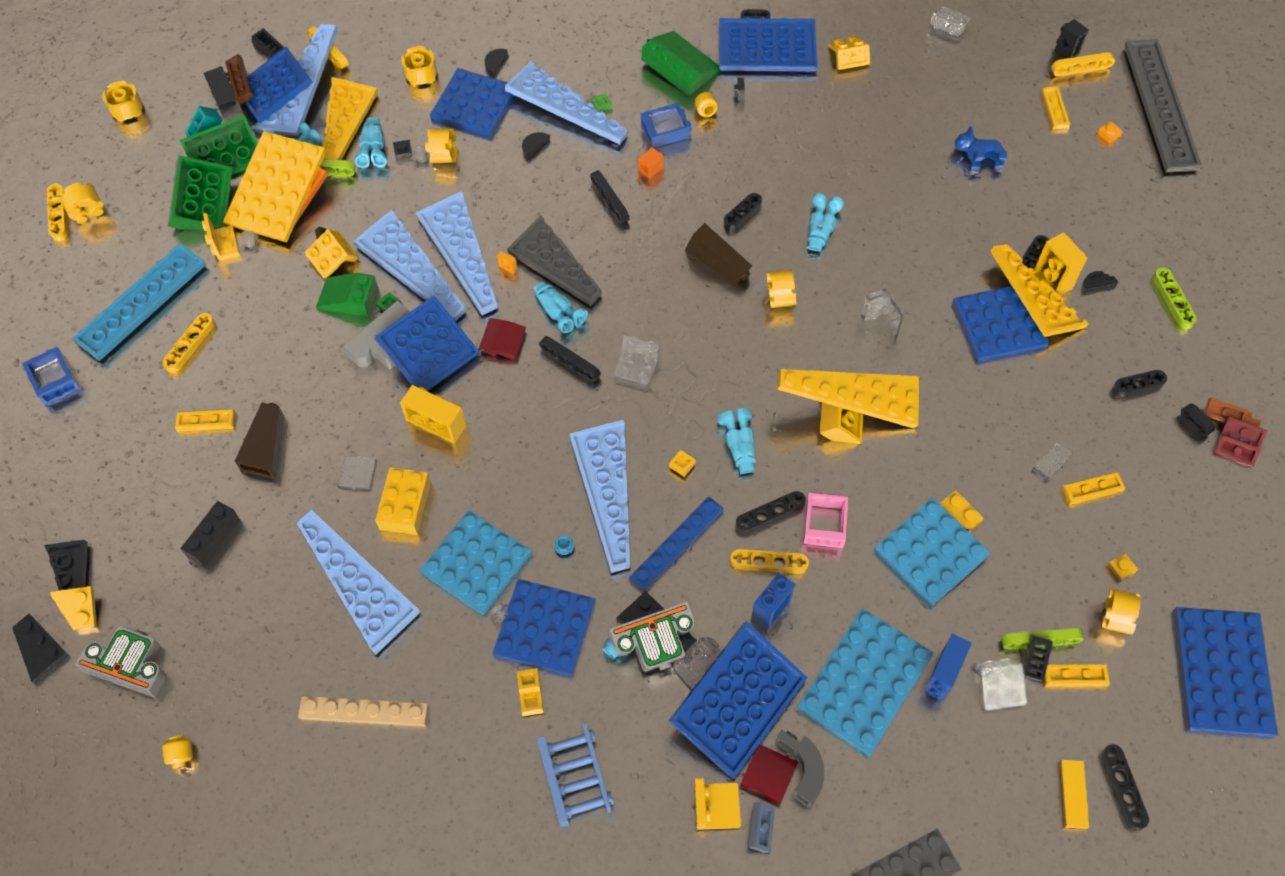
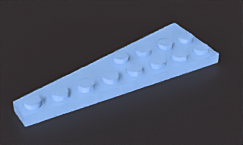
[252,24,338,137]
[505,61,629,144]
[416,191,498,315]
[353,210,466,321]
[569,420,630,573]
[297,510,420,655]

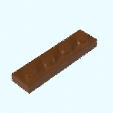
[225,53,254,105]

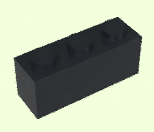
[203,66,242,117]
[180,500,240,567]

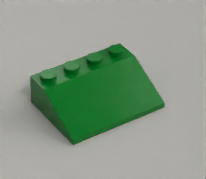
[641,31,720,96]
[180,115,258,176]
[168,155,233,230]

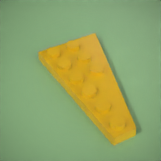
[323,77,378,160]
[990,244,1089,337]

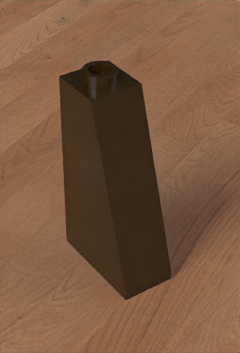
[685,223,752,284]
[235,402,284,479]

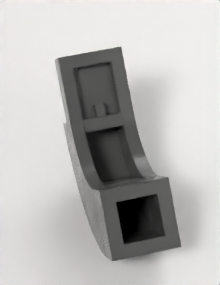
[775,730,824,808]

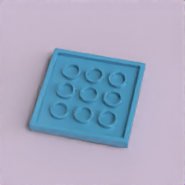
[874,497,990,607]
[419,510,532,616]

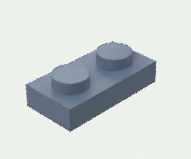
[749,802,775,853]

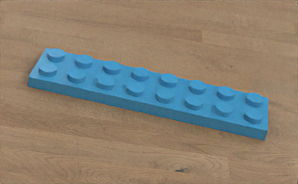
[72,243,206,361]

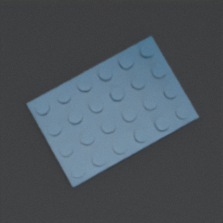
[797,608,934,757]

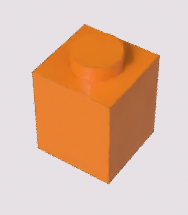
[638,147,664,179]

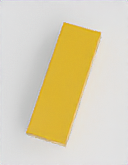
[1041,87,1070,130]
[175,409,235,432]
[1062,472,1126,505]
[1044,664,1110,687]
[1060,760,1089,829]

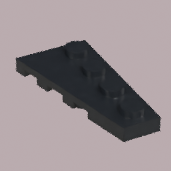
[616,591,704,663]

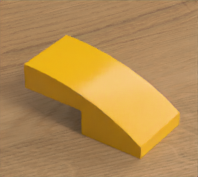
[517,668,544,716]

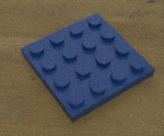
[245,46,313,124]
[430,68,514,137]
[953,286,1049,362]
[374,296,480,391]
[492,579,596,677]

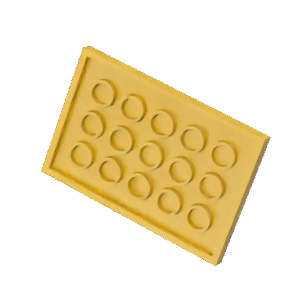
[223,131,327,242]

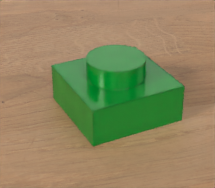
[376,292,402,312]

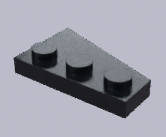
[44,539,88,591]
[12,613,69,684]

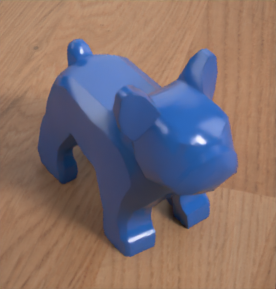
[954,126,1007,170]

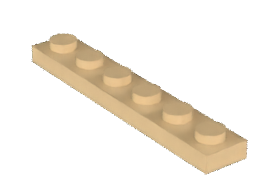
[298,696,429,727]

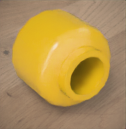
[694,92,718,117]
[162,735,193,768]

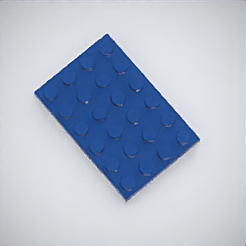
[719,18,818,71]
[1174,607,1278,737]
[668,622,808,778]

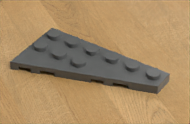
[507,215,602,306]

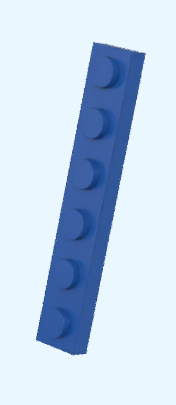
[629,496,724,592]

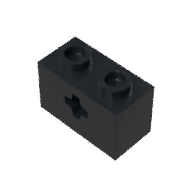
[1054,19,1089,59]

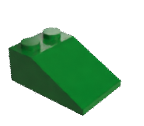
[316,273,378,317]

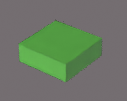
[590,93,612,112]

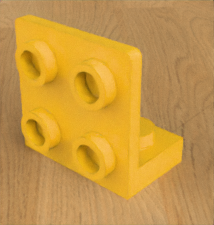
[828,36,870,70]
[202,213,240,261]
[305,229,359,279]
[694,779,741,830]

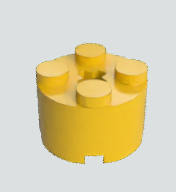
[401,46,437,86]
[102,81,143,121]
[425,128,458,163]
[60,182,104,224]
[766,269,797,308]
[1101,588,1141,635]

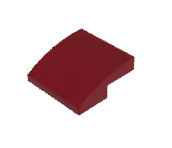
[478,318,526,360]
[1214,416,1268,467]
[740,744,798,804]

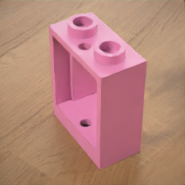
[803,492,848,548]

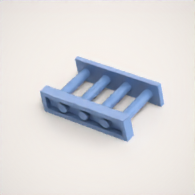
[537,724,614,828]

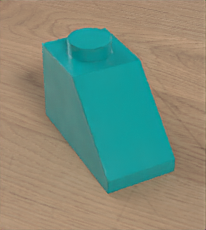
[185,106,223,137]

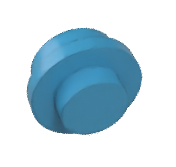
[554,535,574,555]

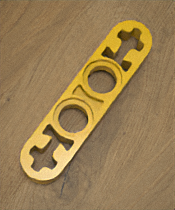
[306,26,348,70]
[1051,52,1115,76]
[47,184,68,241]
[163,313,215,373]
[730,549,809,574]

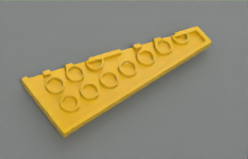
[777,369,919,429]

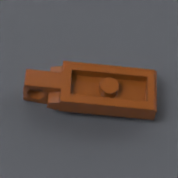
[1203,398,1261,427]

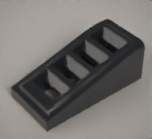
[251,28,284,57]
[1020,635,1053,684]

